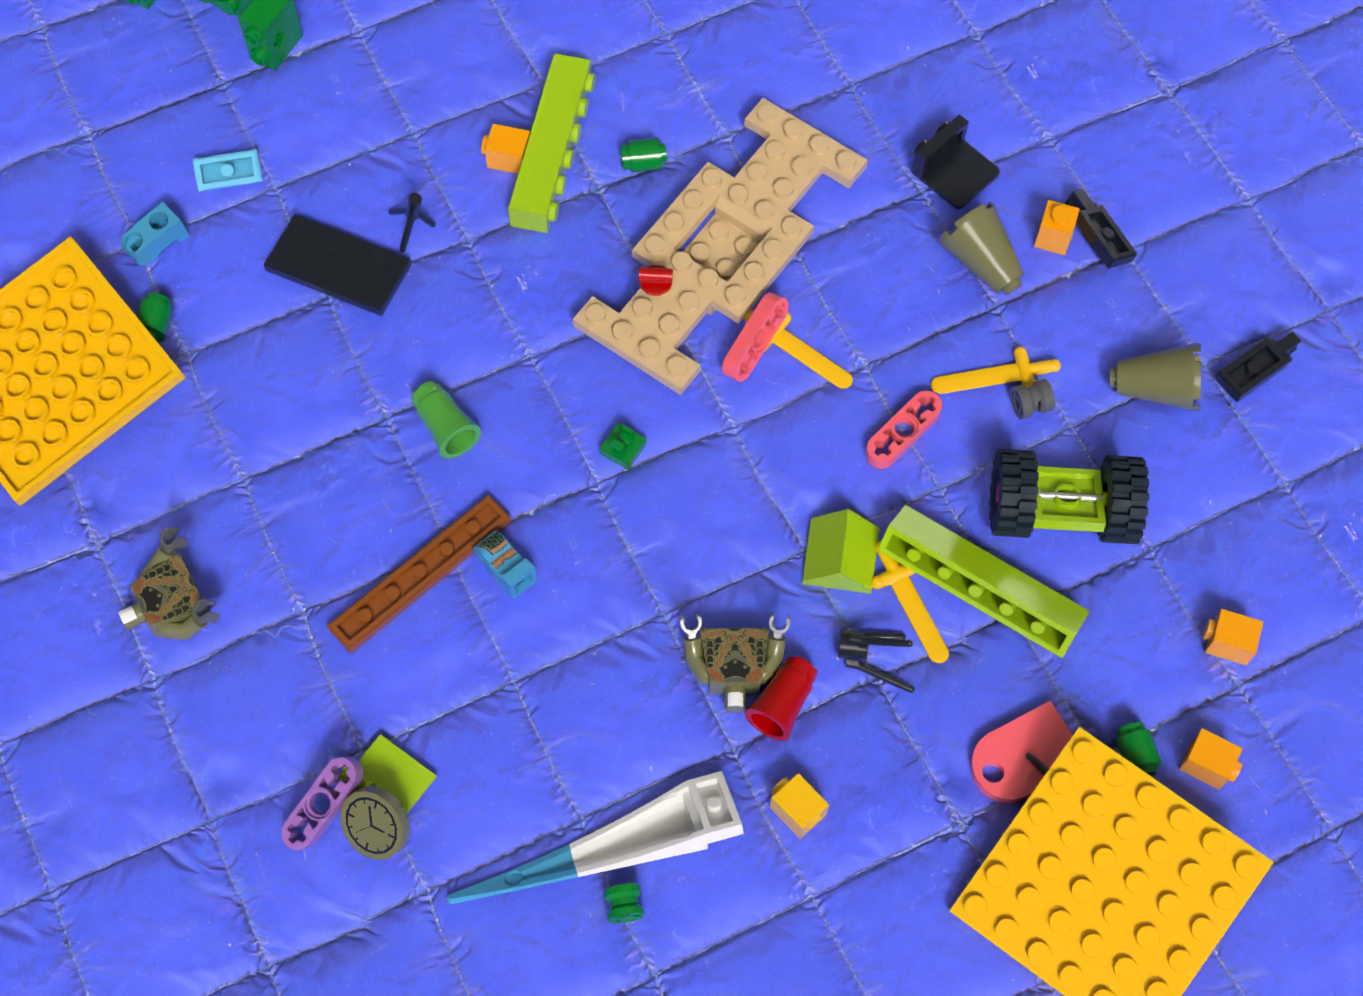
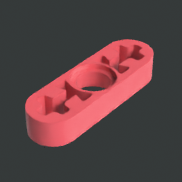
[722,292,789,382]
[865,391,942,469]

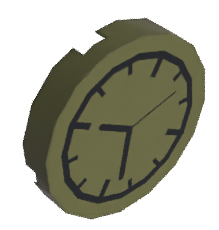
[340,786,410,860]

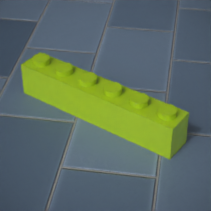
[508,53,596,233]
[878,505,1090,658]

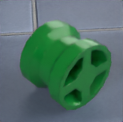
[603,883,645,923]

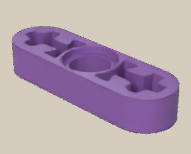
[281,756,363,850]

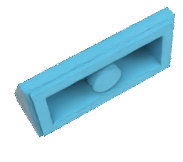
[192,149,263,192]

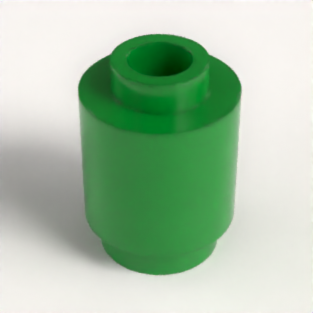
[620,137,667,173]
[136,293,173,343]
[1115,722,1162,777]

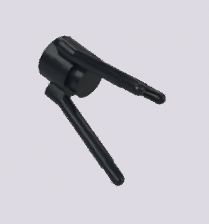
[838,630,915,693]

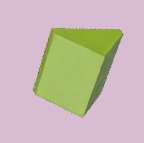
[802,509,880,594]

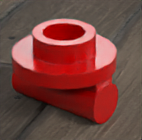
[639,265,673,296]

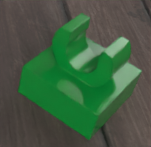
[600,423,647,470]

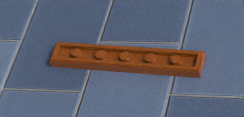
[326,495,512,655]

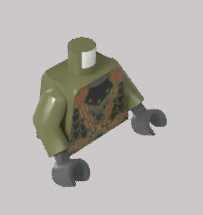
[118,527,220,640]
[679,612,791,713]

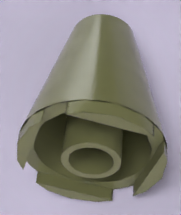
[938,202,1024,295]
[1110,343,1201,411]

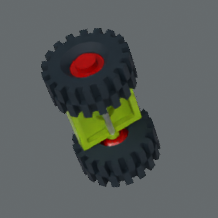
[989,449,1149,544]

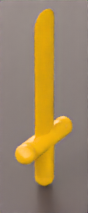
[743,310,853,389]
[931,347,1061,394]
[871,541,949,663]

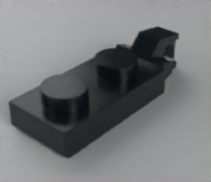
[1064,189,1137,269]
[1214,332,1301,402]

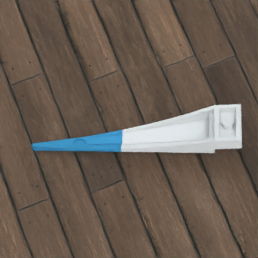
[446,771,744,904]

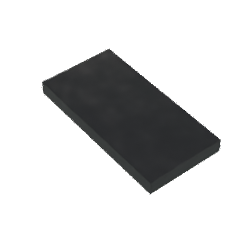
[264,214,411,316]

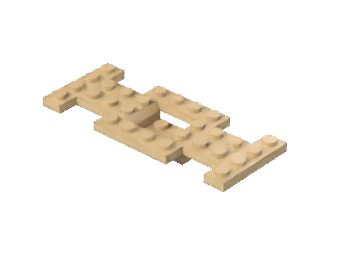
[573,98,868,395]

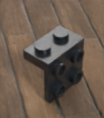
[912,114,1000,209]

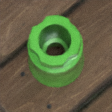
[411,381,481,459]

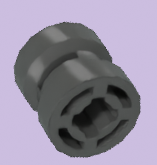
[1010,378,1055,419]

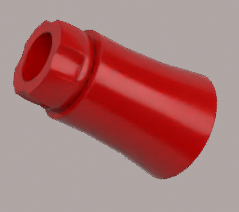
[745,656,818,741]

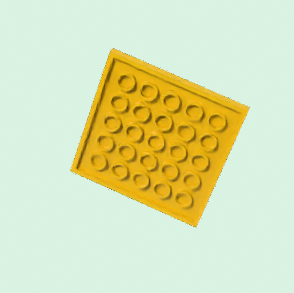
[0,236,186,506]
[949,727,1274,996]

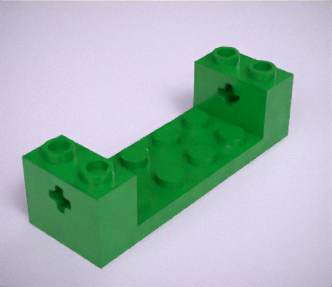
[126,0,303,70]

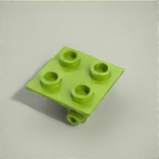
[339,734,437,816]

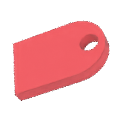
[970,700,1073,803]

